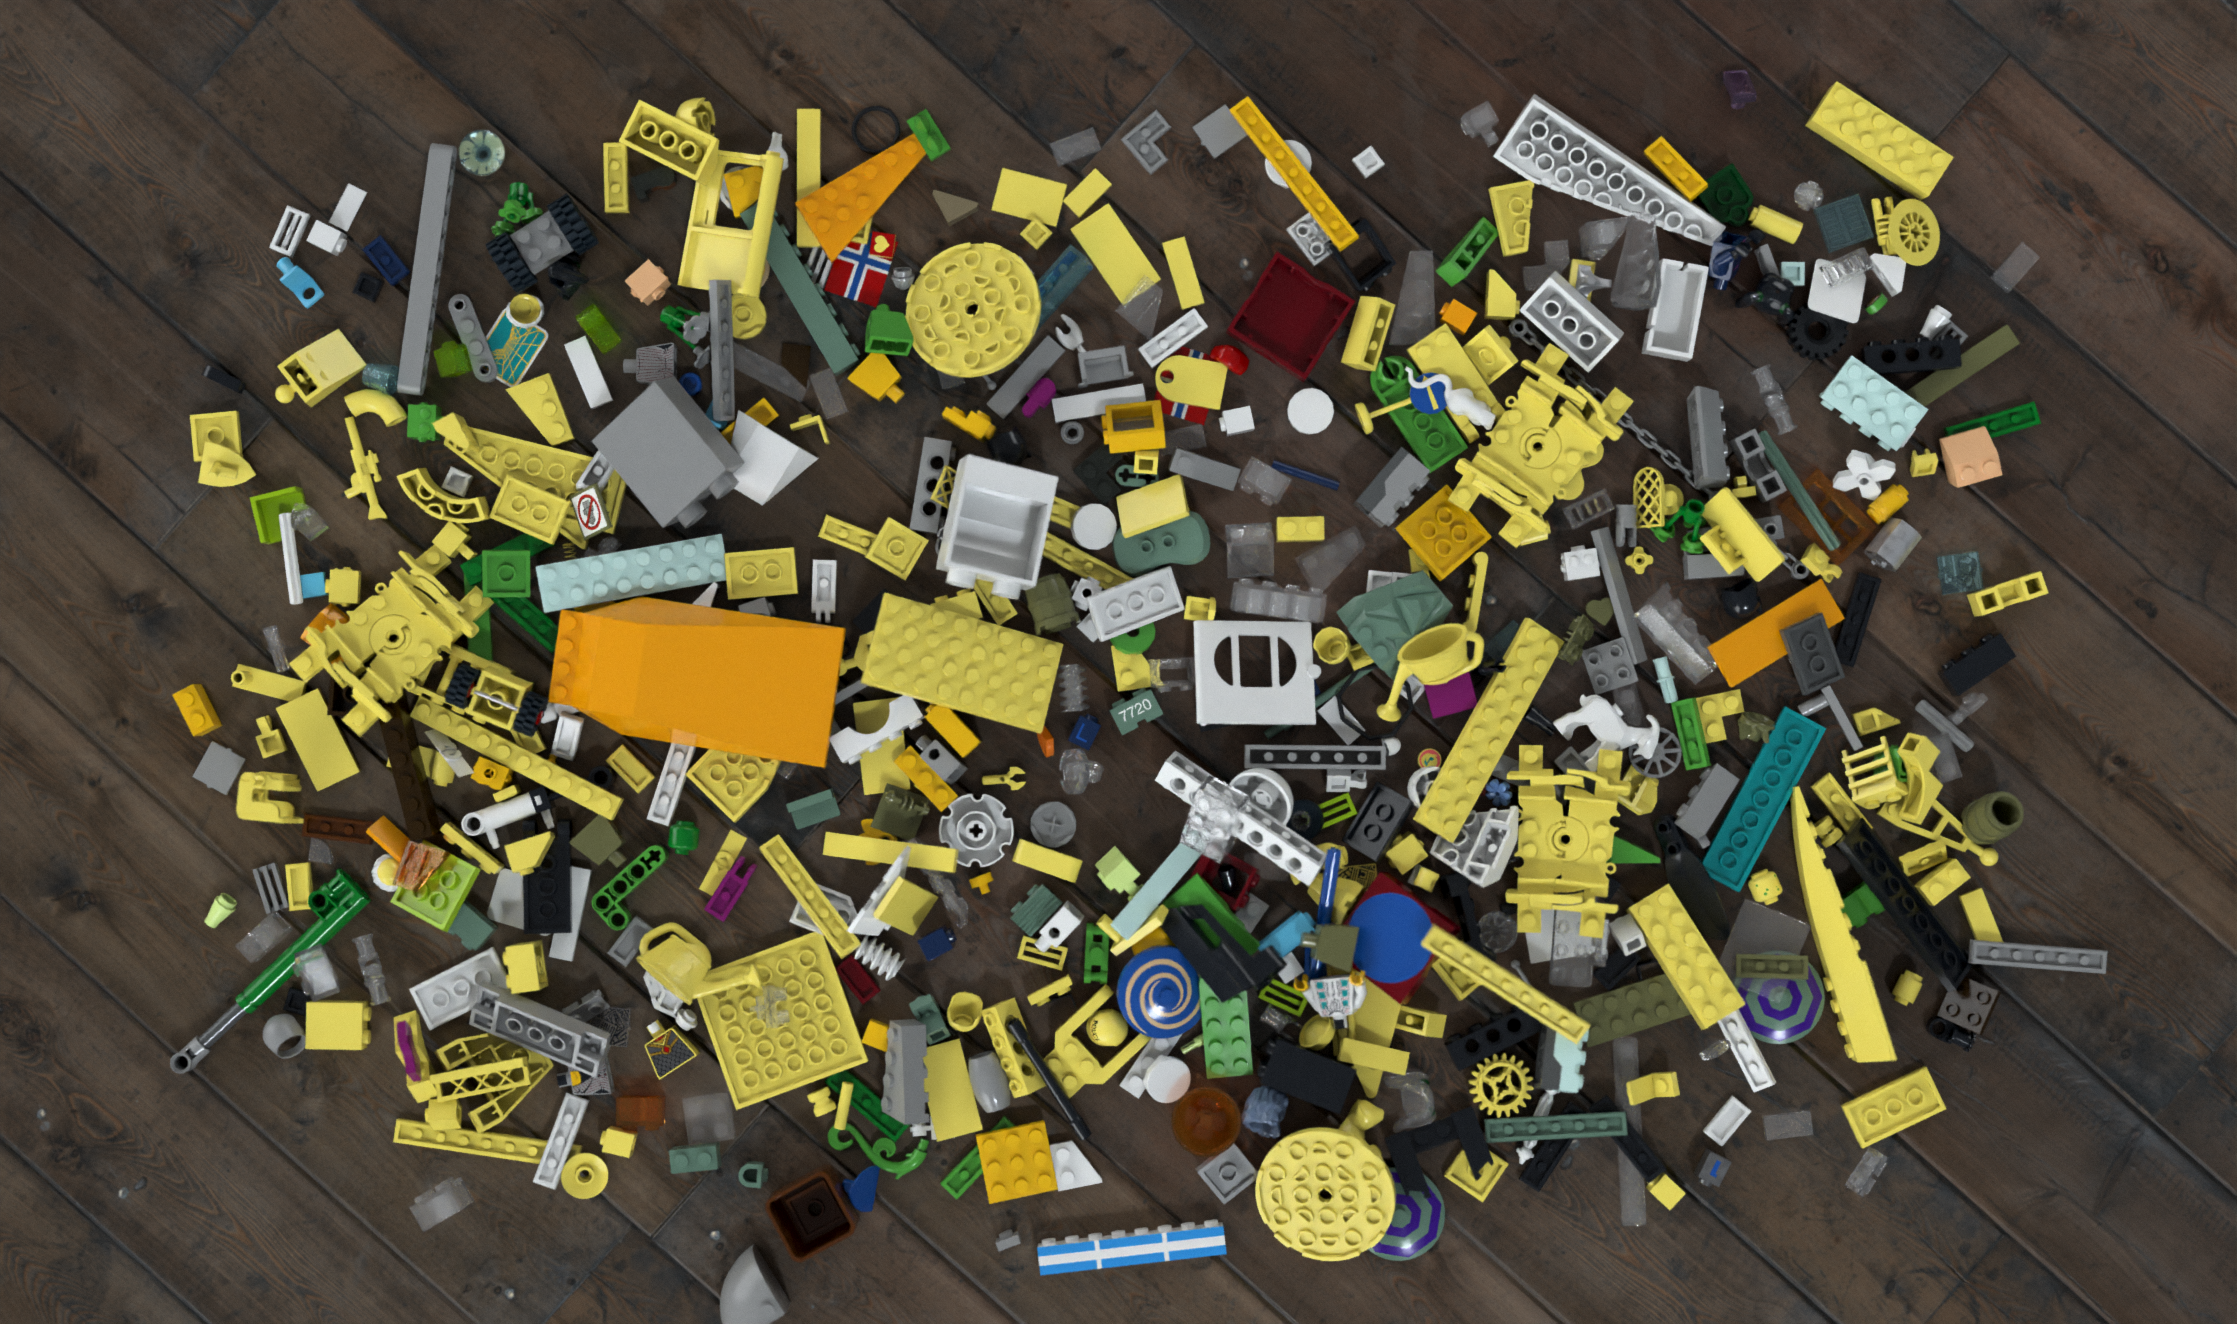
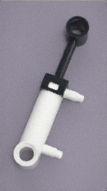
[461,766,616,849]

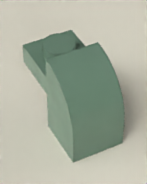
[909,994,951,1045]

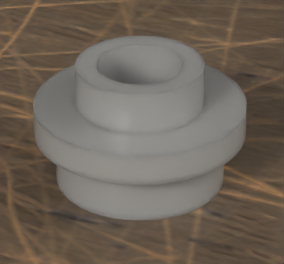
[1061,421,1084,444]

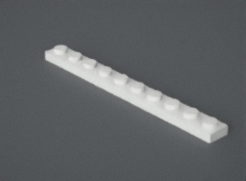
[1119,893,1269,1099]

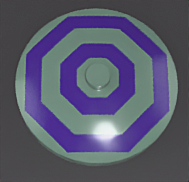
[1732,950,1825,1044]
[1368,1166,1445,1261]

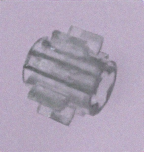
[1794,180,1824,211]

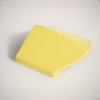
[1618,764,1659,815]

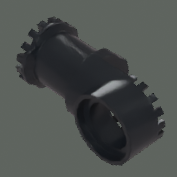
[1926,1016,1976,1052]

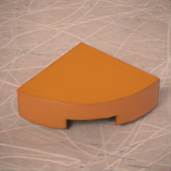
[1037,726,1054,758]

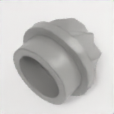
[891,267,915,290]

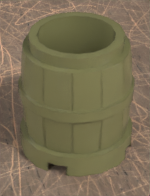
[1025,574,1081,636]
[1961,791,2024,845]

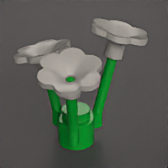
[660,305,711,369]

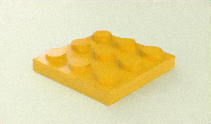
[1395,484,1492,581]
[975,1120,1058,1204]

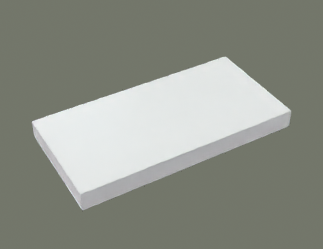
[1085,566,1185,642]
[409,947,511,1030]

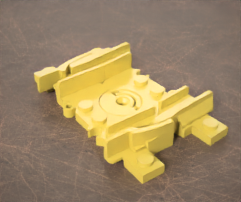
[1448,343,1634,549]
[289,544,494,737]
[1505,745,1631,938]

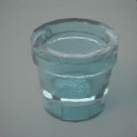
[362,363,399,395]

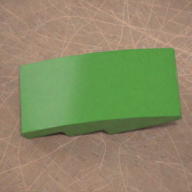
[1163,873,1260,955]

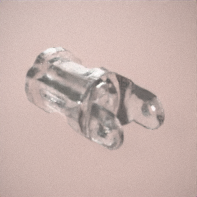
[1258,1003,1302,1041]

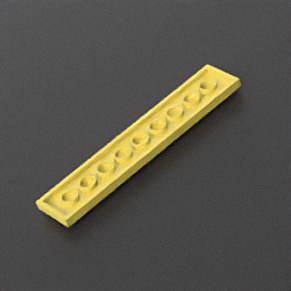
[1413,618,1565,843]

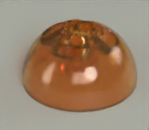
[1171,1087,1241,1157]

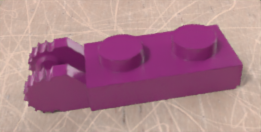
[704,856,758,922]

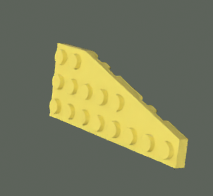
[685,749,782,823]

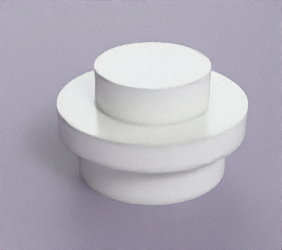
[675,1009,698,1031]

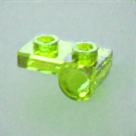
[575,303,622,355]

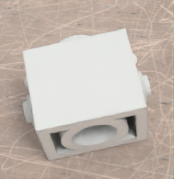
[1560,545,1600,581]

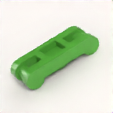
[1084,923,1109,984]

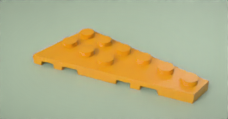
[795,133,926,264]

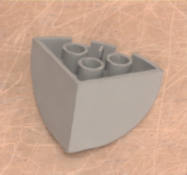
[720,1244,791,1324]

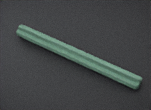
[1758,430,1841,551]

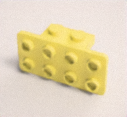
[1700,487,1785,582]

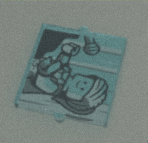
[1937,551,1984,595]

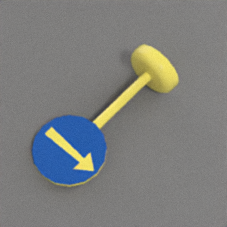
[1355,372,1447,435]

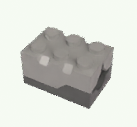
[1353,447,1430,528]

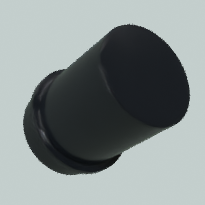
[1218,865,1239,893]

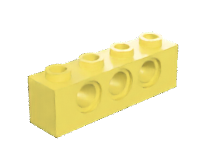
[981,997,1046,1098]

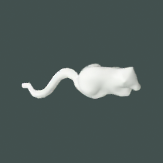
[1405,366,1496,430]

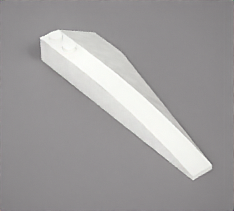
[1493,94,1726,246]

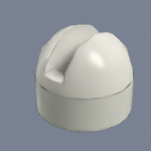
[1382,737,1401,756]

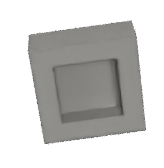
[995,1230,1021,1251]

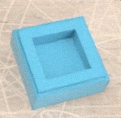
[300,572,328,599]

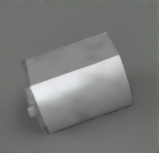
[1864,517,1922,572]

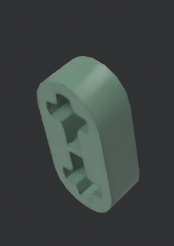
[1115,465,1159,488]

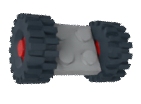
[485,193,599,294]

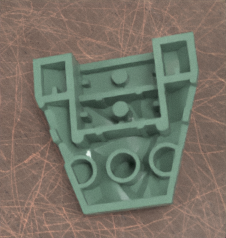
[1336,570,1453,681]

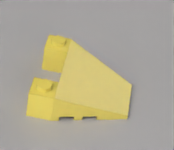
[434,1033,554,1134]

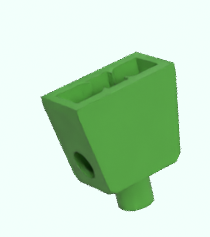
[865,304,914,356]

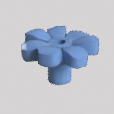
[1485,779,1512,807]

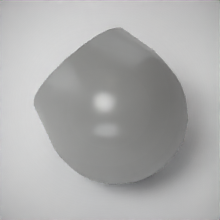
[263,1014,306,1059]

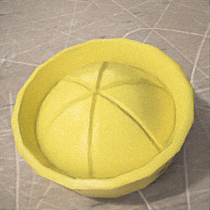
[1299,1014,1335,1051]

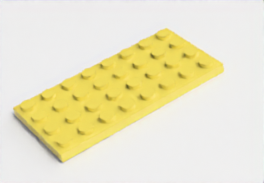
[860,593,1063,734]

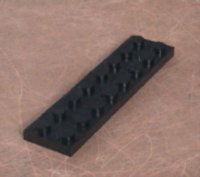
[1837,817,1974,992]

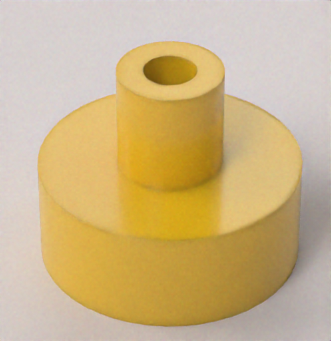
[969,872,993,895]

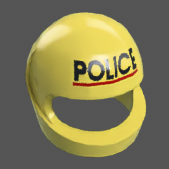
[1086,1009,1128,1046]

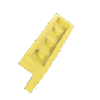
[429,1056,532,1102]

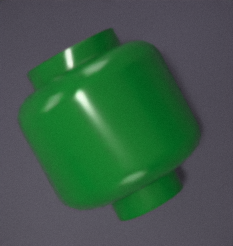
[668,820,700,855]

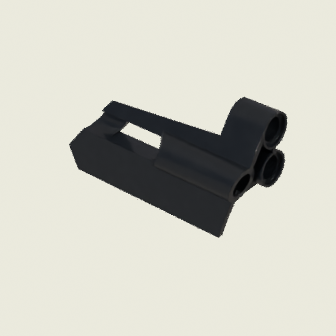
[1160,905,1287,1003]

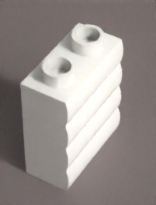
[936,454,1058,599]

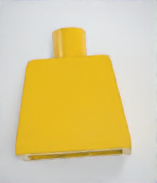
[847,353,905,403]

